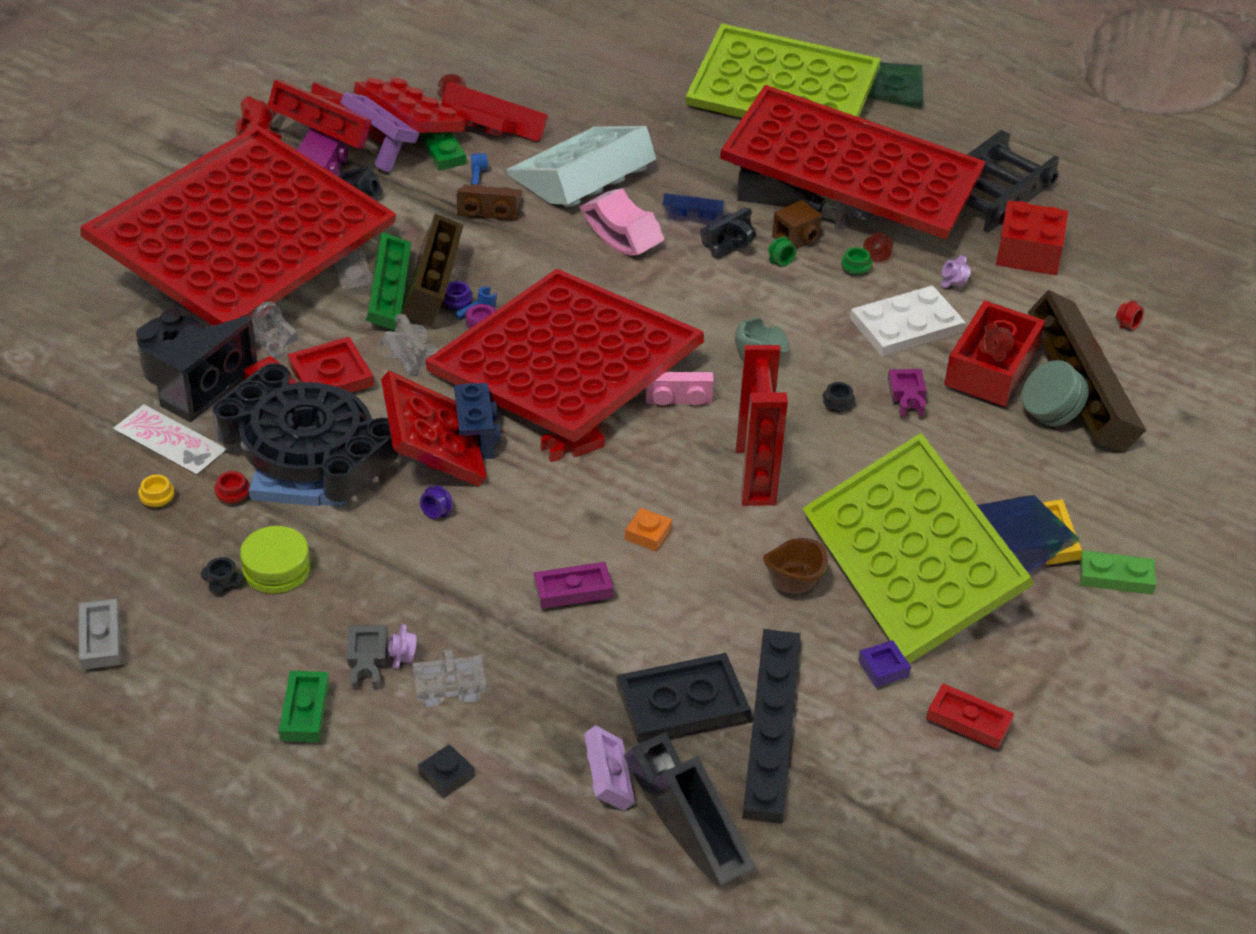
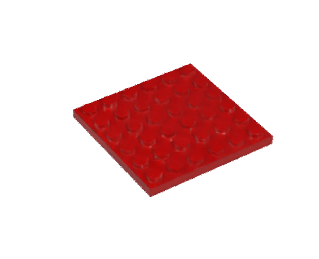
[425,268,704,443]

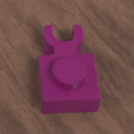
[887,369,927,417]

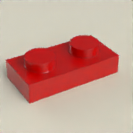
[926,683,1015,749]

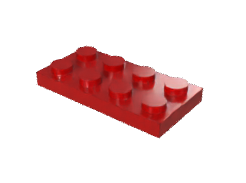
[353,78,466,133]

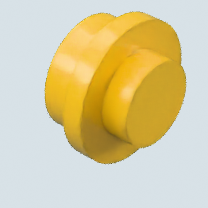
[138,474,175,507]

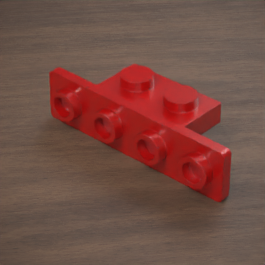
[441,82,548,142]

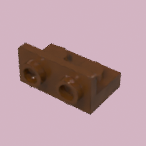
[457,184,522,221]

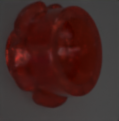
[863,232,893,262]

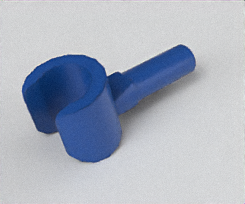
[471,153,488,185]
[455,287,497,320]

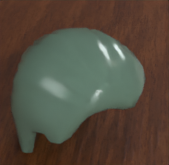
[735,318,789,358]

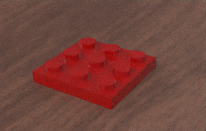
[381,370,487,487]

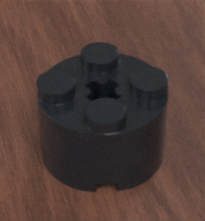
[136,310,204,385]

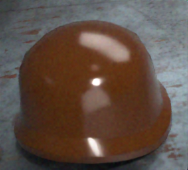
[763,538,828,594]

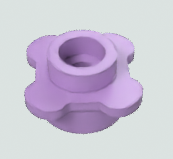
[941,255,970,288]
[387,624,417,669]

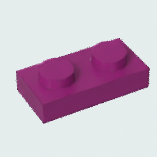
[534,562,613,609]

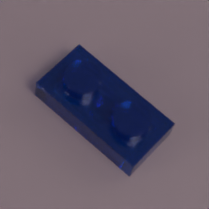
[662,193,726,220]

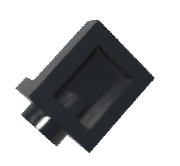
[338,166,383,200]

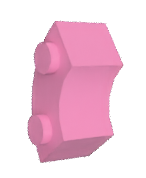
[580,188,665,256]

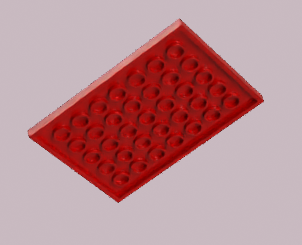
[80,125,396,326]

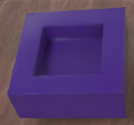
[858,640,911,687]

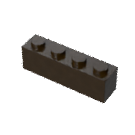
[401,214,464,327]

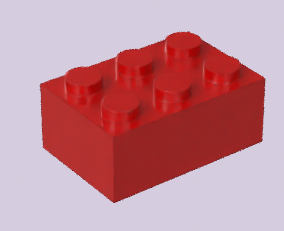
[944,300,1045,407]

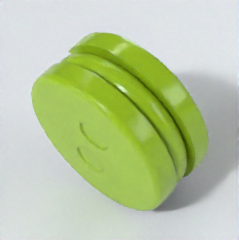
[240,526,310,594]

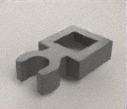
[346,625,388,690]

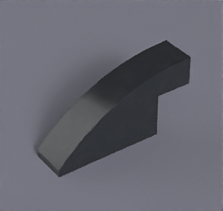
[624,732,755,886]

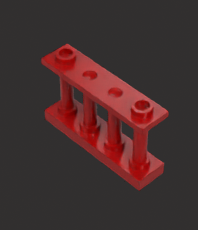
[267,80,386,148]
[735,345,788,506]

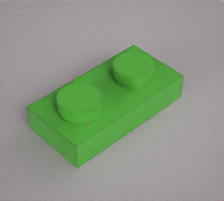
[1080,550,1156,595]

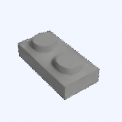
[79,599,121,670]

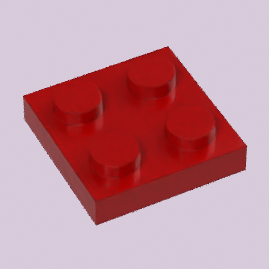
[287,336,374,393]

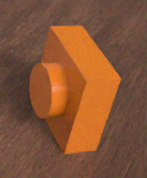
[624,508,673,552]

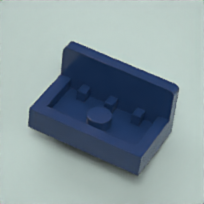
[454,383,501,459]

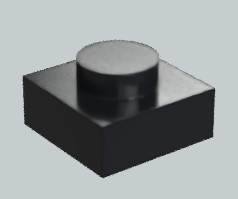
[418,744,475,798]

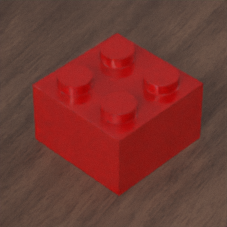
[996,200,1069,276]

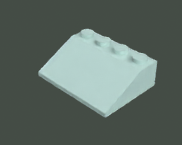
[506,126,656,207]

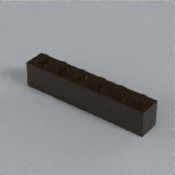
[1027,290,1146,453]

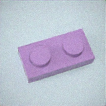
[584,725,635,811]

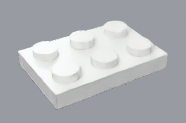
[850,285,966,357]

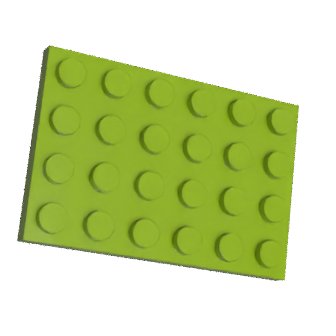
[685,23,880,118]
[802,432,1034,664]

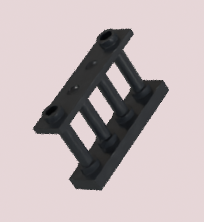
[966,130,1059,233]

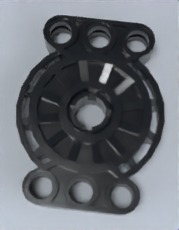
[212,363,398,502]

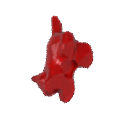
[235,96,282,139]

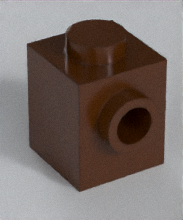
[772,200,822,250]

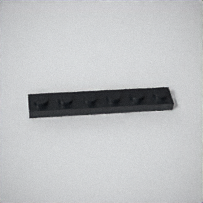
[742,629,801,824]

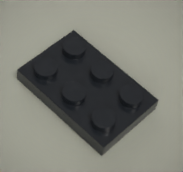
[616,653,751,743]

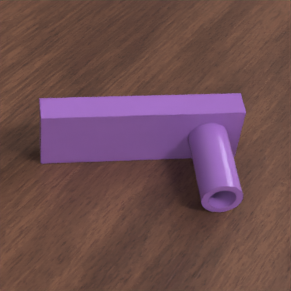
[340,92,419,172]

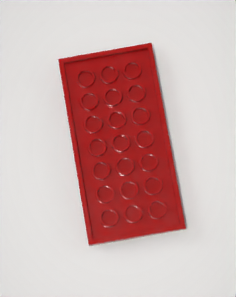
[719,85,986,240]

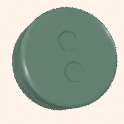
[1022,360,1089,427]

